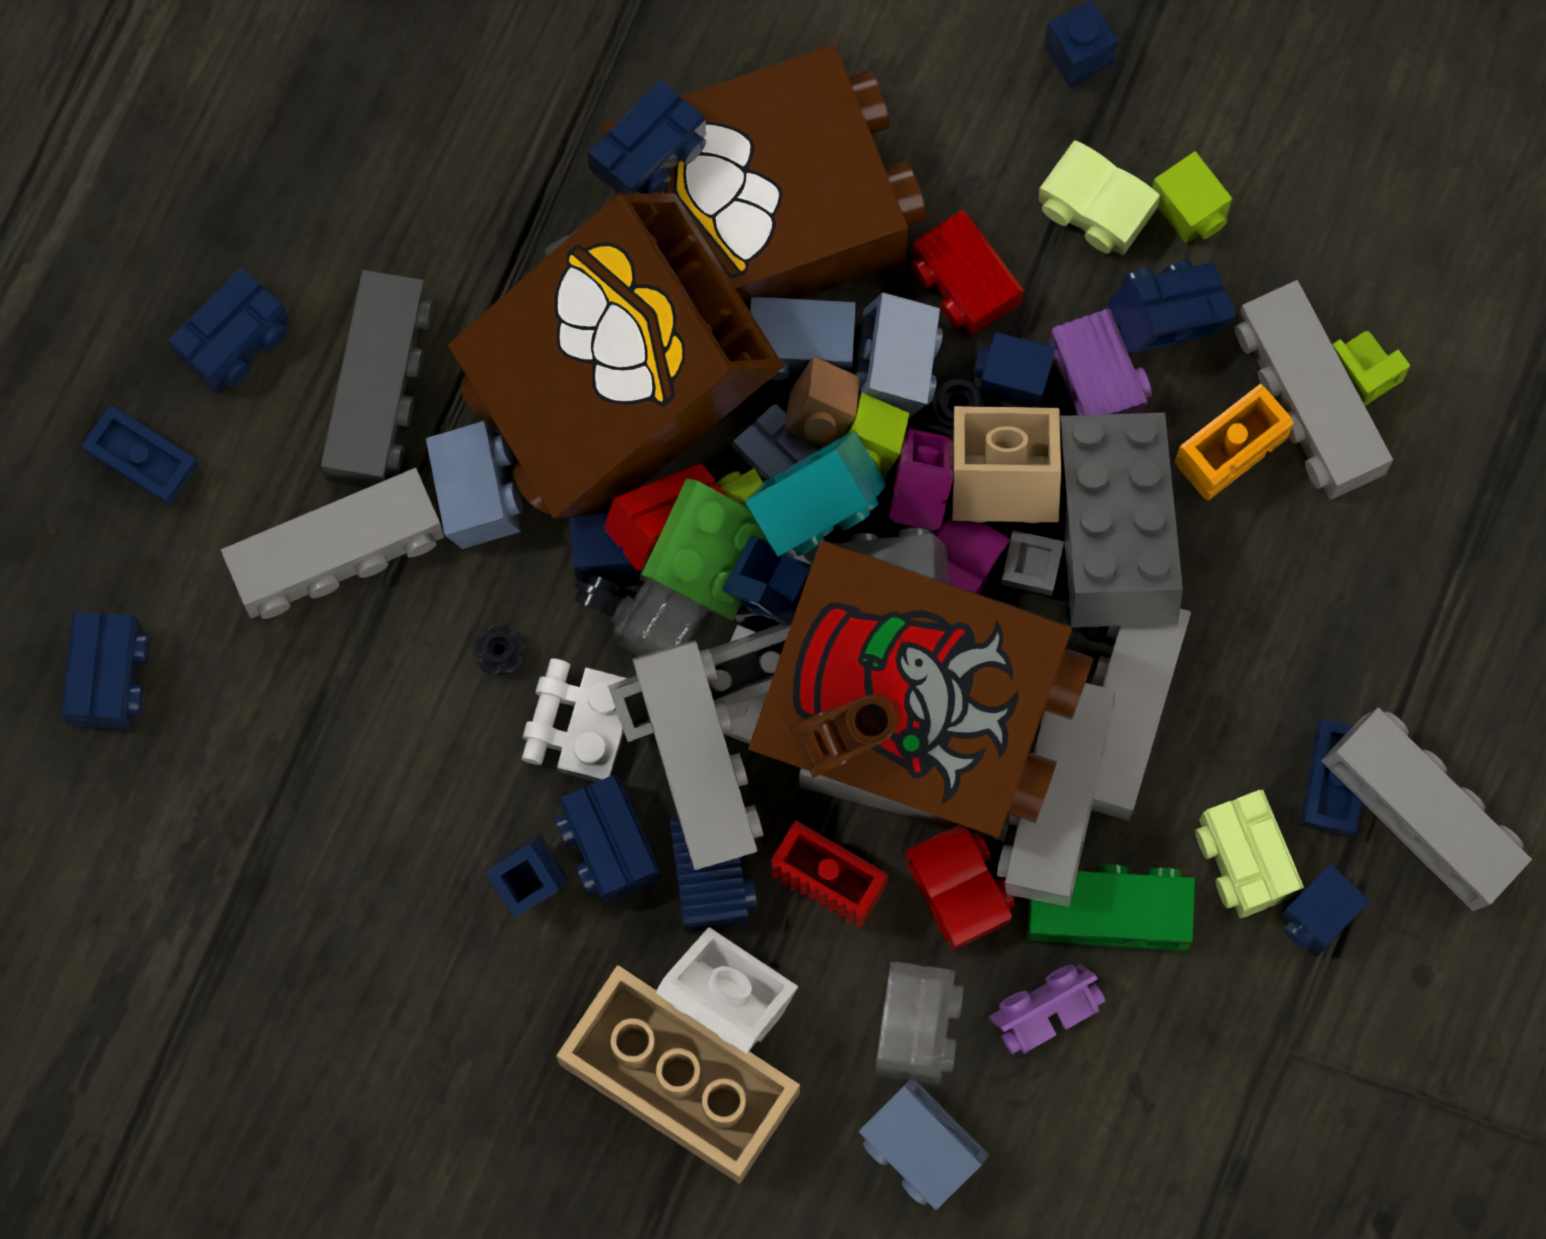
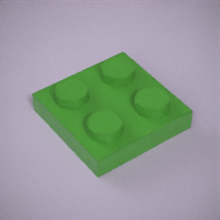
[642,478,769,621]

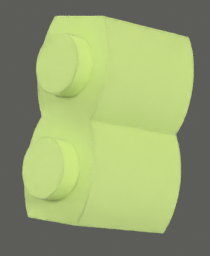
[1039,140,1160,255]

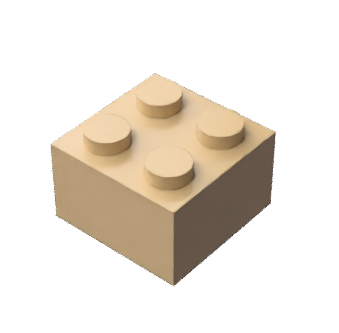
[953,406,1061,524]

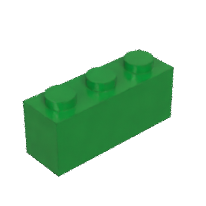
[1027,864,1195,951]

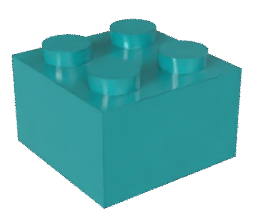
[745,430,887,557]

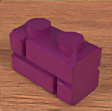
[889,428,953,531]

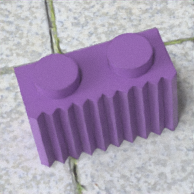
[1049,309,1152,415]

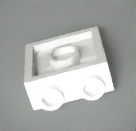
[656,927,798,1054]

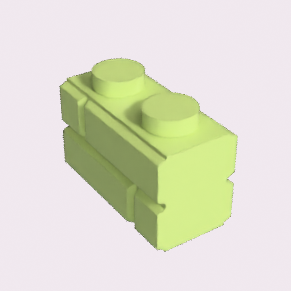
[1195,790,1304,918]

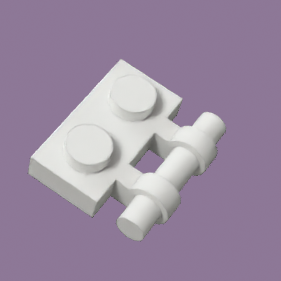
[522,658,627,782]

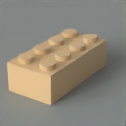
[556,965,800,1184]

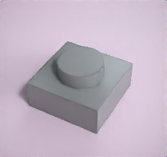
[1000,530,1064,596]

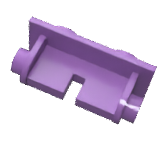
[988,964,1105,1054]

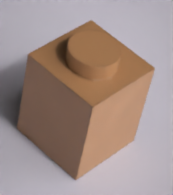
[785,356,860,448]

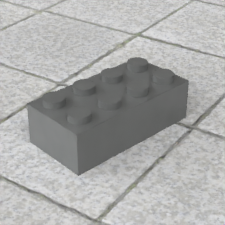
[1060,413,1183,627]

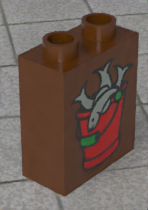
[748,540,1093,838]

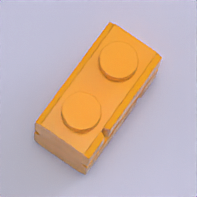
[1175,384,1294,501]

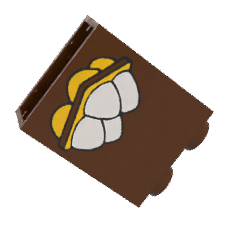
[601,44,926,311]
[448,194,785,518]

